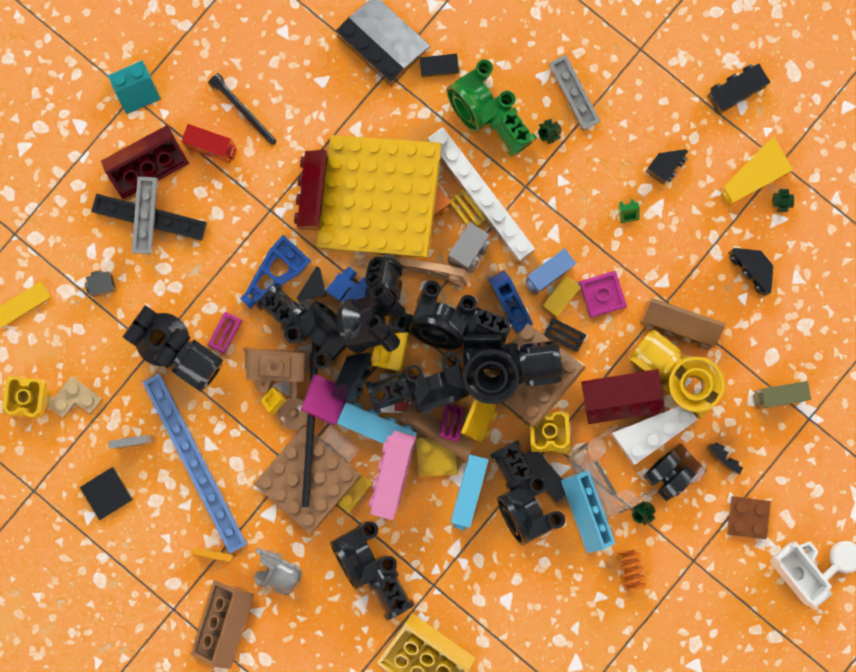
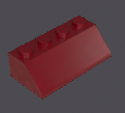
[101,125,189,200]
[294,149,328,231]
[581,369,665,425]

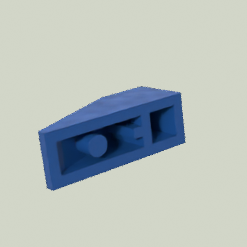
[487,270,533,333]

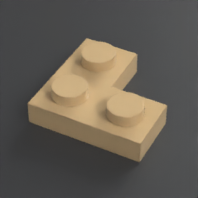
[48,376,103,418]

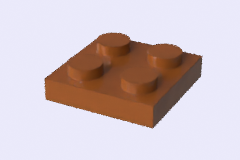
[727,496,771,540]

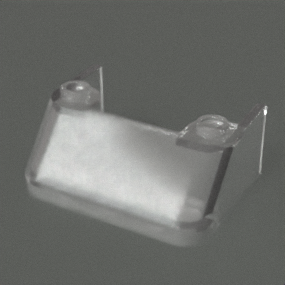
[568,425,657,518]

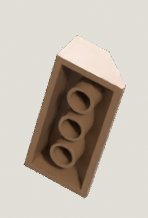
[640,298,726,350]
[190,580,254,669]

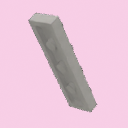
[549,55,600,131]
[132,177,158,255]

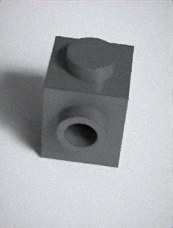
[85,270,117,298]

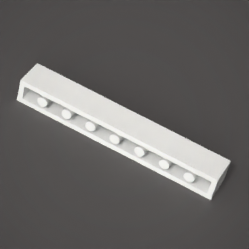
[427,127,535,263]

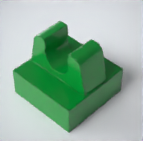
[619,199,640,223]

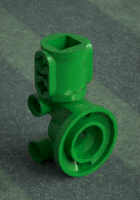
[446,59,537,157]

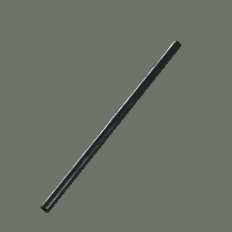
[301,341,320,507]

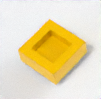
[261,387,286,415]

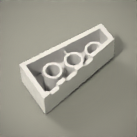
[610,406,698,465]

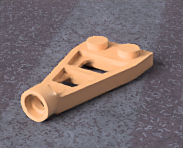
[393,255,469,287]

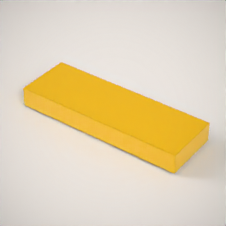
[0,281,52,328]

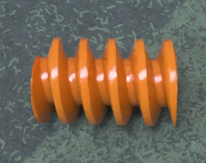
[616,549,646,591]

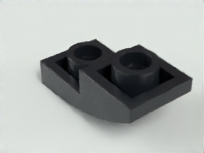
[707,442,743,475]

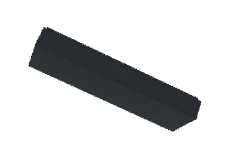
[524,449,566,502]

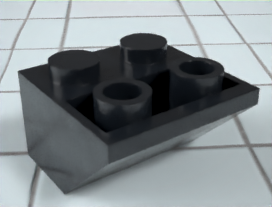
[332,353,372,404]

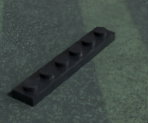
[91,194,207,241]

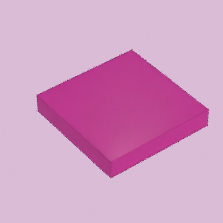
[579,270,627,318]
[301,374,345,426]

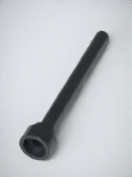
[208,73,277,145]

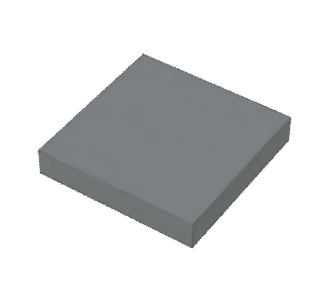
[108,435,154,449]

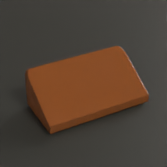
[673,443,707,484]

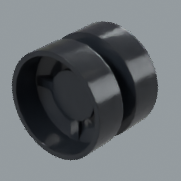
[643,449,696,501]

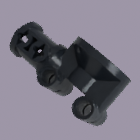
[337,256,405,353]
[409,280,512,350]
[257,283,347,369]
[122,305,223,392]
[462,341,563,404]
[365,352,470,414]
[490,440,565,546]
[329,521,415,620]

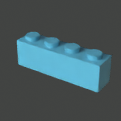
[337,402,417,444]
[561,470,615,553]

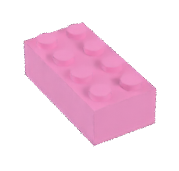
[369,430,417,520]

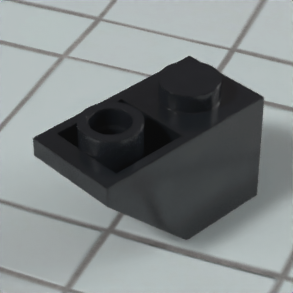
[645,149,688,185]

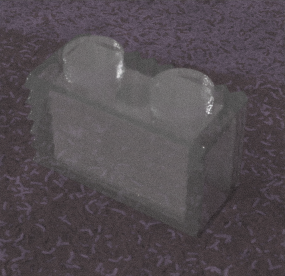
[319,425,361,464]

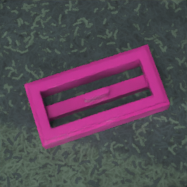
[208,312,243,354]
[439,404,465,442]

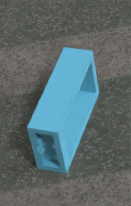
[451,454,489,530]

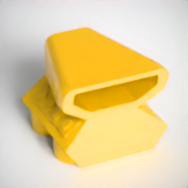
[371,332,409,371]
[2,376,50,418]
[530,412,570,454]

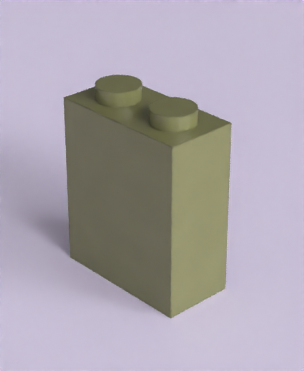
[752,381,811,409]

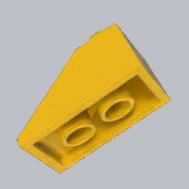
[460,399,498,442]

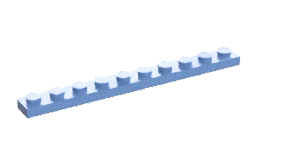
[142,373,248,554]

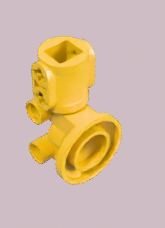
[629,330,726,419]

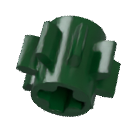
[538,119,562,144]
[772,189,794,213]
[632,500,656,526]

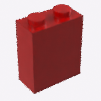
[181,124,237,163]

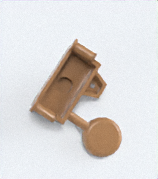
[243,347,312,430]

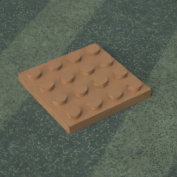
[485,324,586,428]
[254,426,362,535]

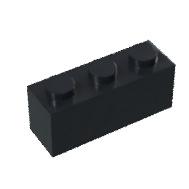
[707,63,771,115]

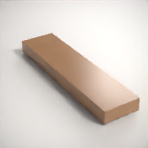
[400,403,476,460]

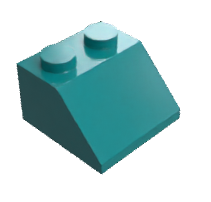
[108,60,161,114]

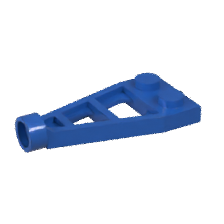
[240,235,312,309]

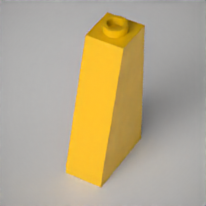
[721,137,793,205]

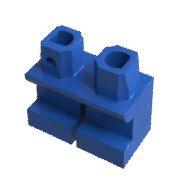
[326,267,367,302]

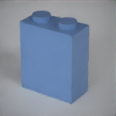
[525,248,576,295]

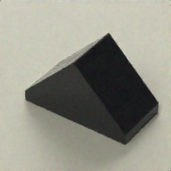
[296,266,327,302]

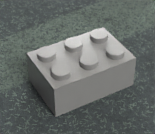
[448,222,490,274]

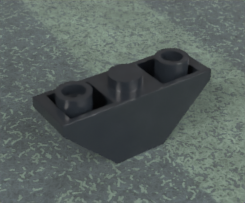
[728,248,773,297]

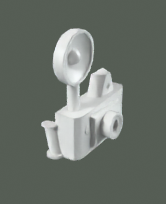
[770,541,856,611]

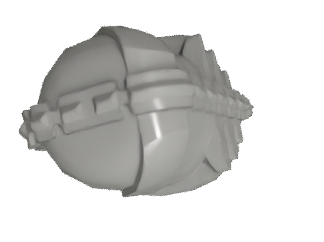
[254,548,302,595]

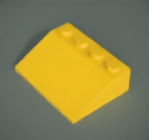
[376,613,475,672]

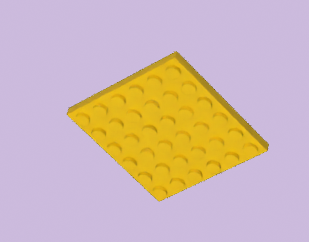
[317,135,442,258]

